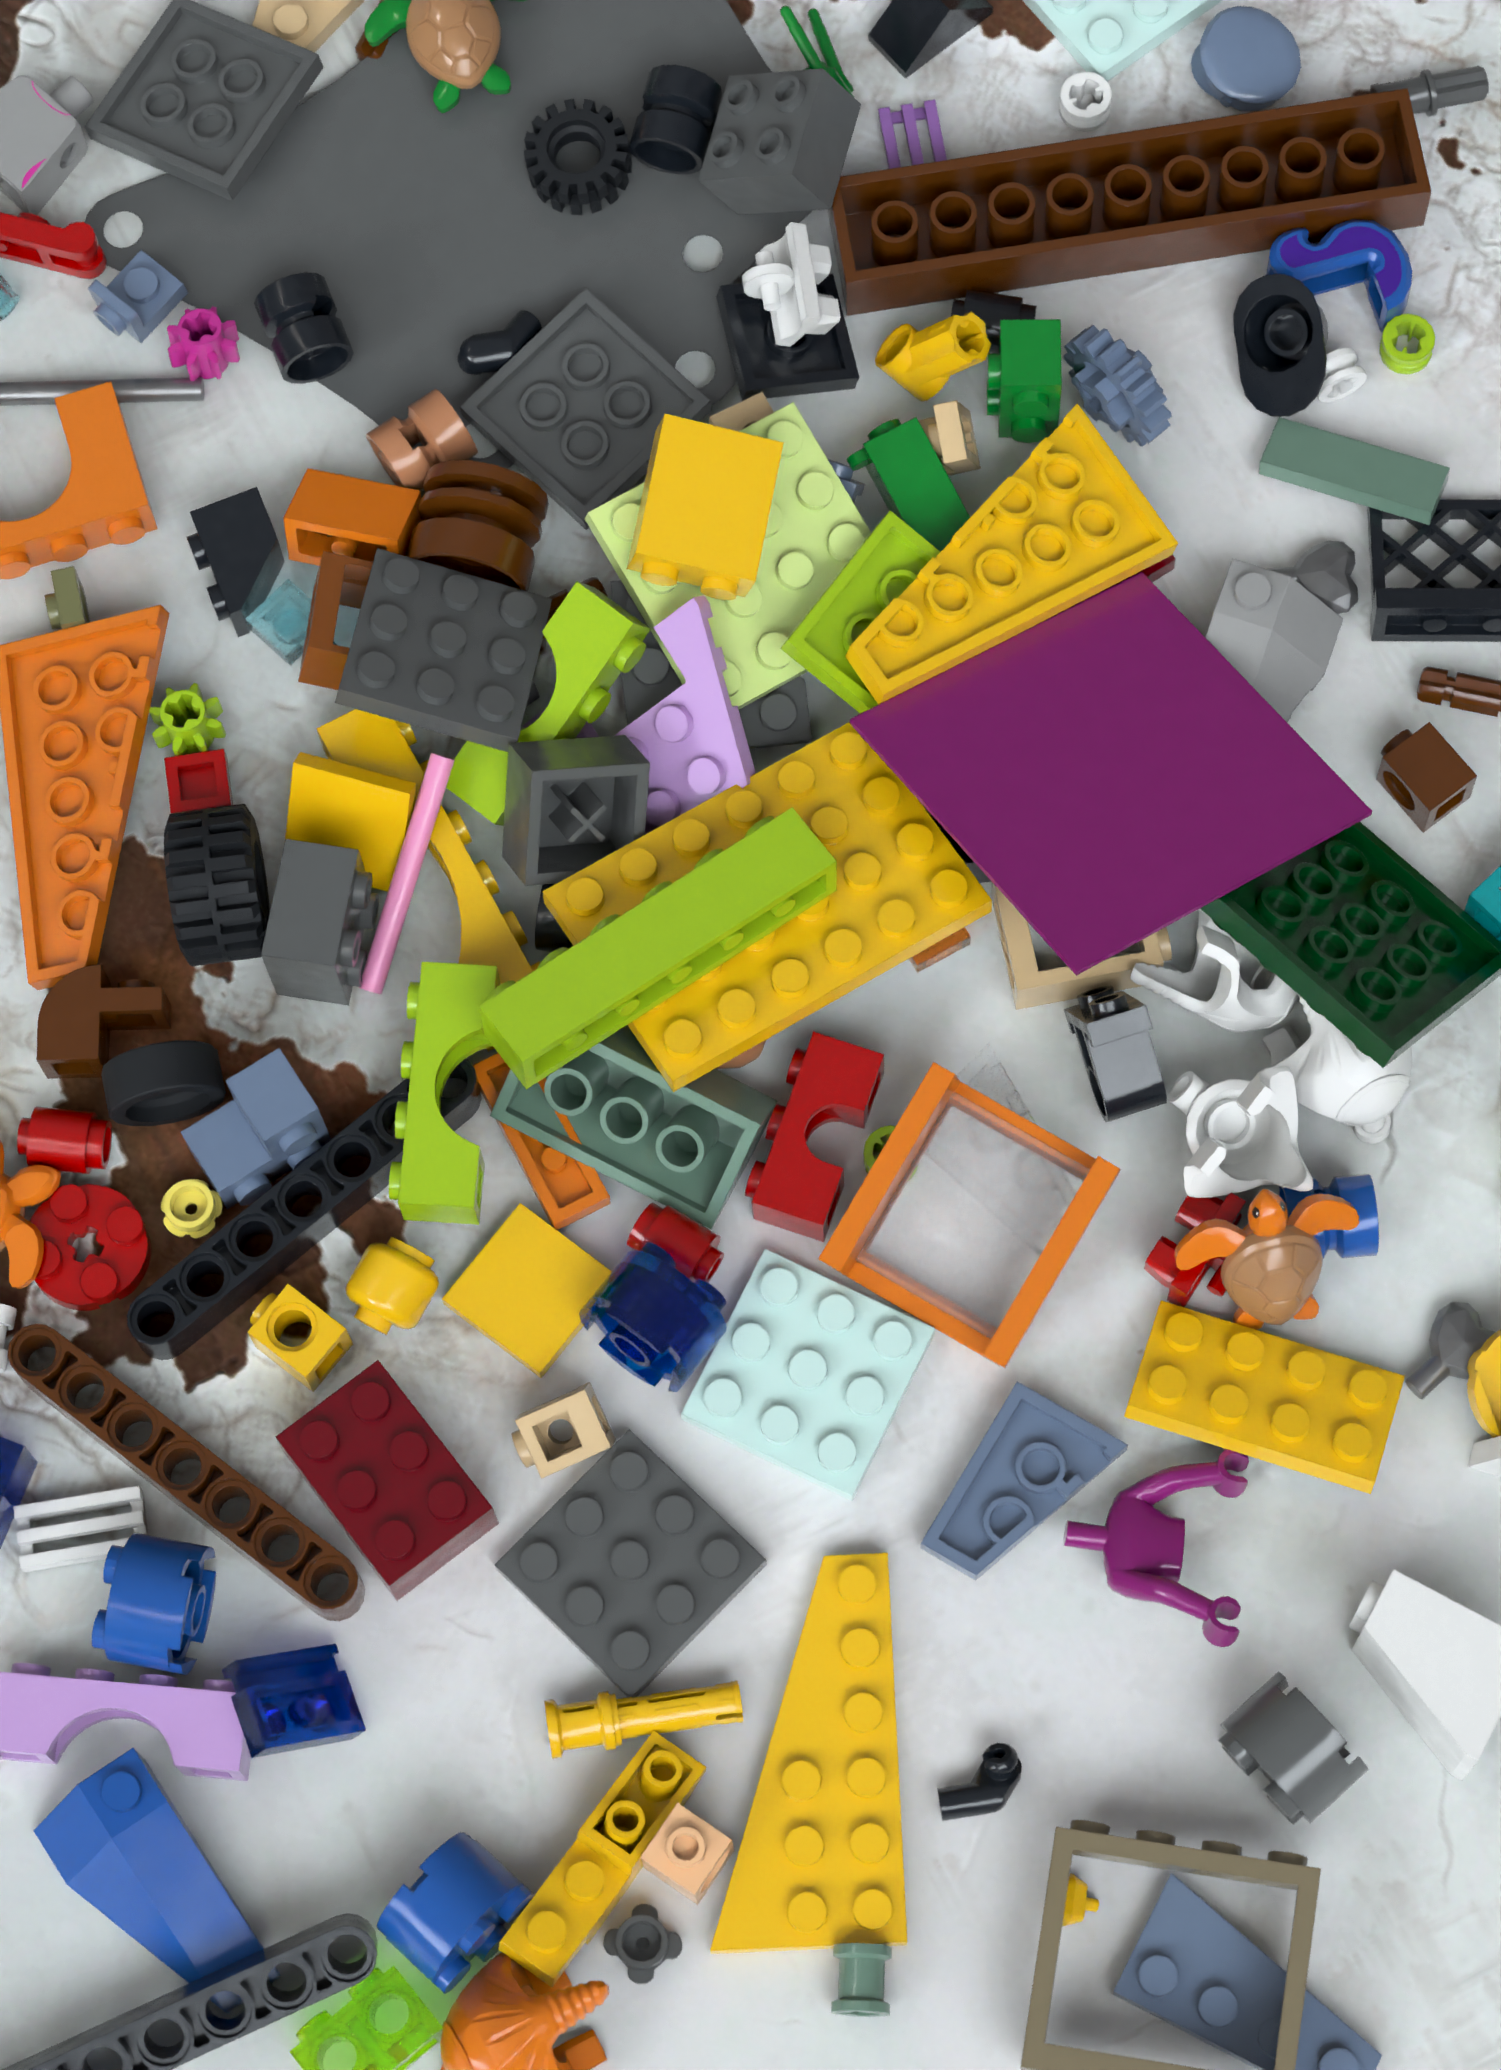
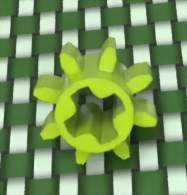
[149,683,226,756]

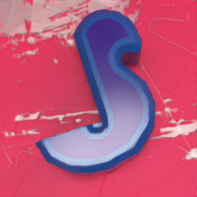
[1266,219,1412,333]

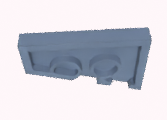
[920,1381,1128,1580]

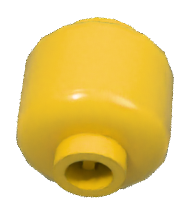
[345,1237,439,1335]

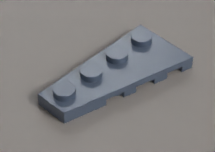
[1112,1873,1382,2070]

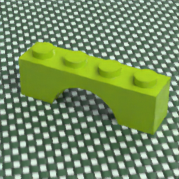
[446,581,651,826]
[389,961,501,1225]

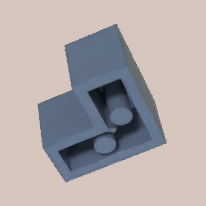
[180,1048,331,1209]

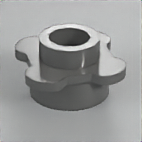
[603,1904,682,1984]

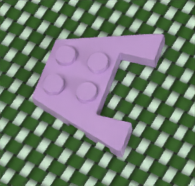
[523,595,756,834]

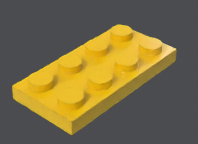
[1124,1300,1405,1494]

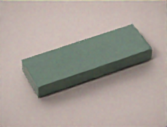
[1259,417,1450,525]

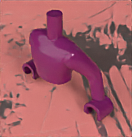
[1063,1449,1249,1647]

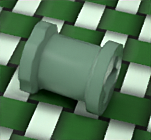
[831,1943,892,2017]

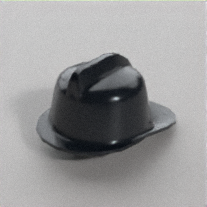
[1233,274,1328,417]

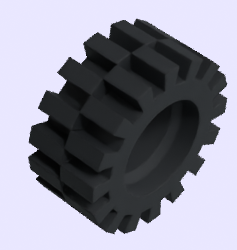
[524,99,632,215]

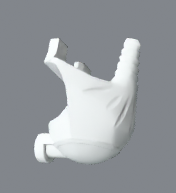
[1130,909,1299,1032]
[1262,994,1412,1144]
[1168,1066,1313,1198]

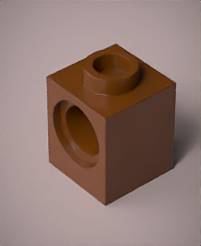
[1376,722,1477,833]

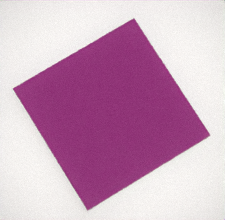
[849,572,1372,976]

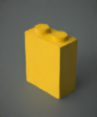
[627,413,784,600]

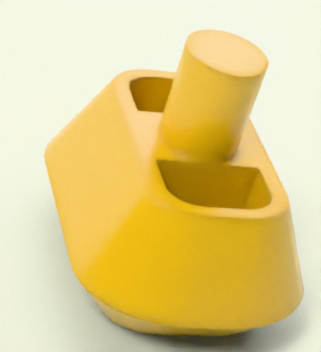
[1062,1873,1099,1927]

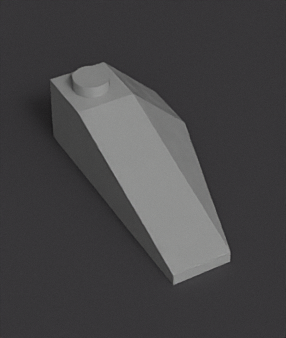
[1205,559,1343,722]

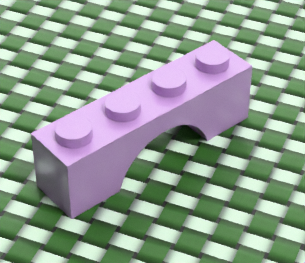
[0,1663,257,1781]

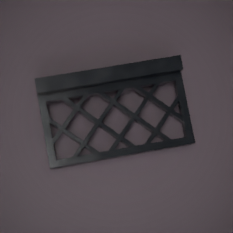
[1367,499,1501,642]

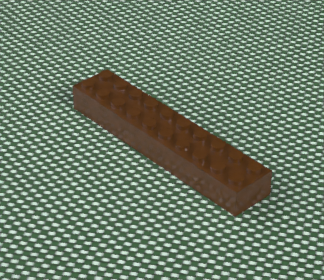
[828,88,1431,316]

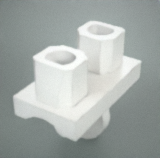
[742,222,841,347]

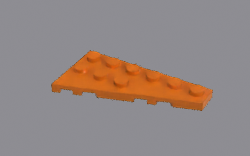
[0,605,170,990]

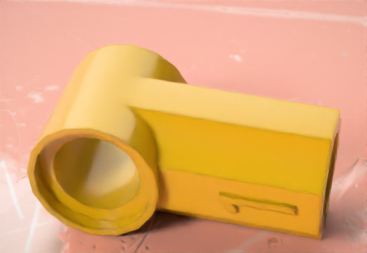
[875,312,992,402]

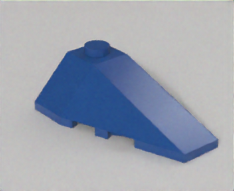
[33,1748,282,2013]

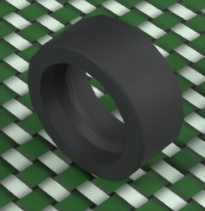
[101,1040,226,1126]

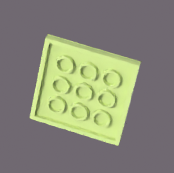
[585,402,871,709]

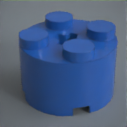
[92,1533,216,1675]
[377,1832,534,1994]

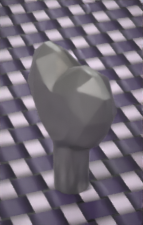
[1266,541,1358,614]
[1405,1302,1496,1399]

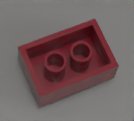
[275,1360,499,1601]

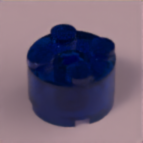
[579,1242,727,1392]

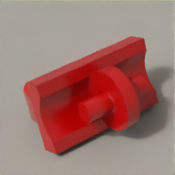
[1144,1193,1246,1307]

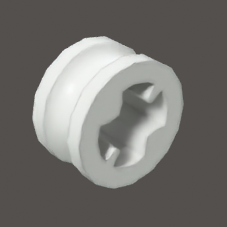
[1059,71,1112,132]
[1317,347,1367,403]

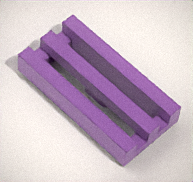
[878,99,947,169]

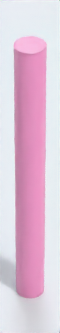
[359,753,454,994]

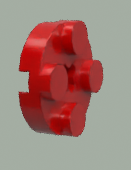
[30,1184,151,1311]

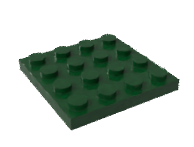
[1200,822,1501,1068]

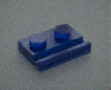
[222,1643,366,1758]

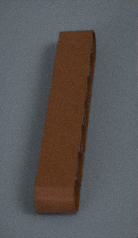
[8,1324,365,1621]

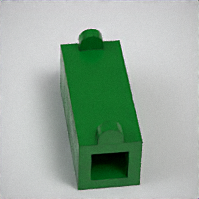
[846,417,970,552]

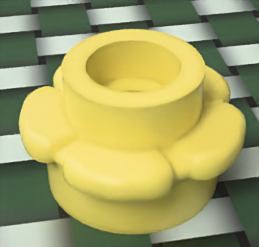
[161,1179,223,1239]

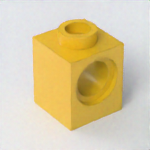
[248,1284,353,1392]

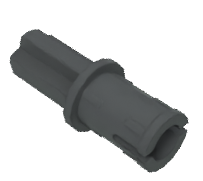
[1370,66,1489,117]

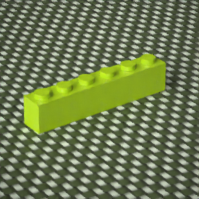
[479,807,837,1089]

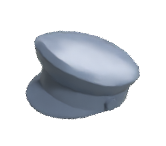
[1191,6,1301,111]

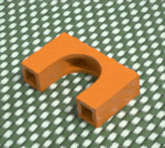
[0,381,158,580]

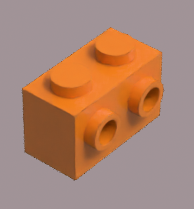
[283,468,423,566]

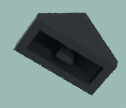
[868,0,993,79]

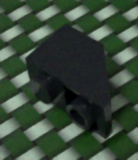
[186,487,285,637]

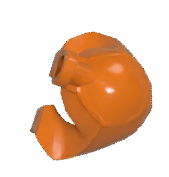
[441,1952,609,2070]

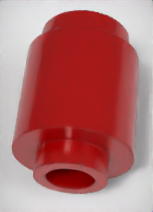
[17,1106,112,1174]
[627,1203,724,1290]

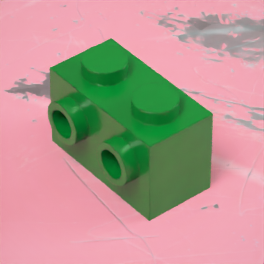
[987,319,1062,443]

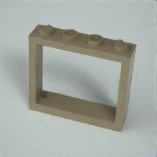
[1021,1820,1321,2070]

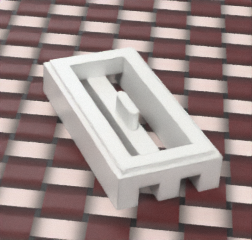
[13,1486,148,1572]

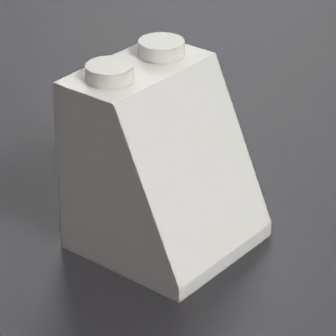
[1349,1569,1501,1781]

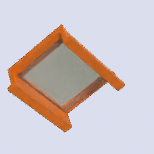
[818,1062,1121,1368]

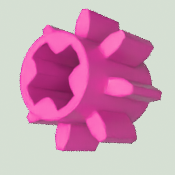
[167,306,240,381]

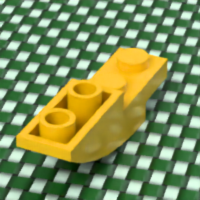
[498,1730,707,1987]

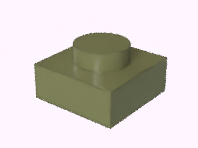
[45,566,90,630]

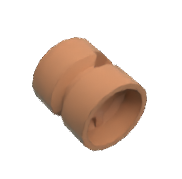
[366,389,478,491]

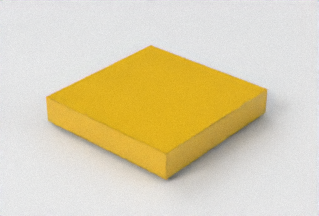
[285,752,417,892]
[442,1203,619,1378]

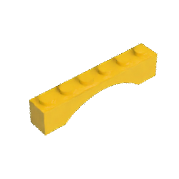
[316,709,540,1052]

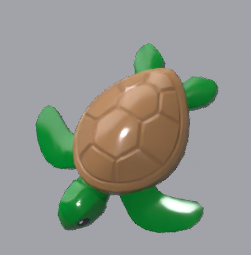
[365,0,526,113]

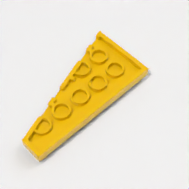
[845,403,1178,705]
[710,1553,907,1954]

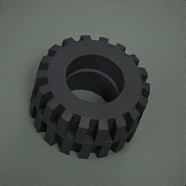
[164,804,270,966]

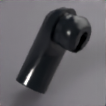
[457,310,542,375]
[937,1743,1022,1821]

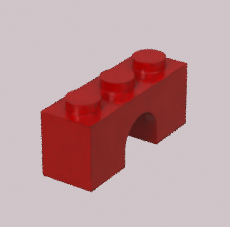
[745,1031,884,1242]

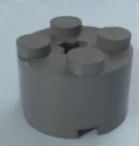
[1218,1671,1369,1825]

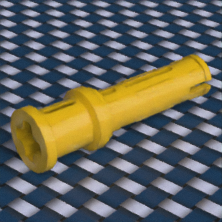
[544,1680,744,1759]

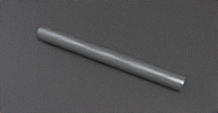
[0,377,205,406]

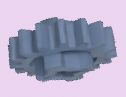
[1063,325,1172,447]

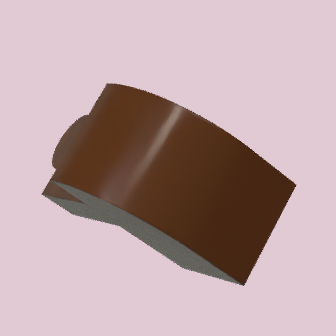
[36,964,171,1079]

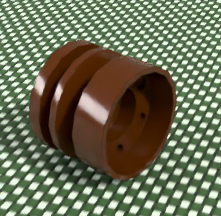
[406,460,549,591]

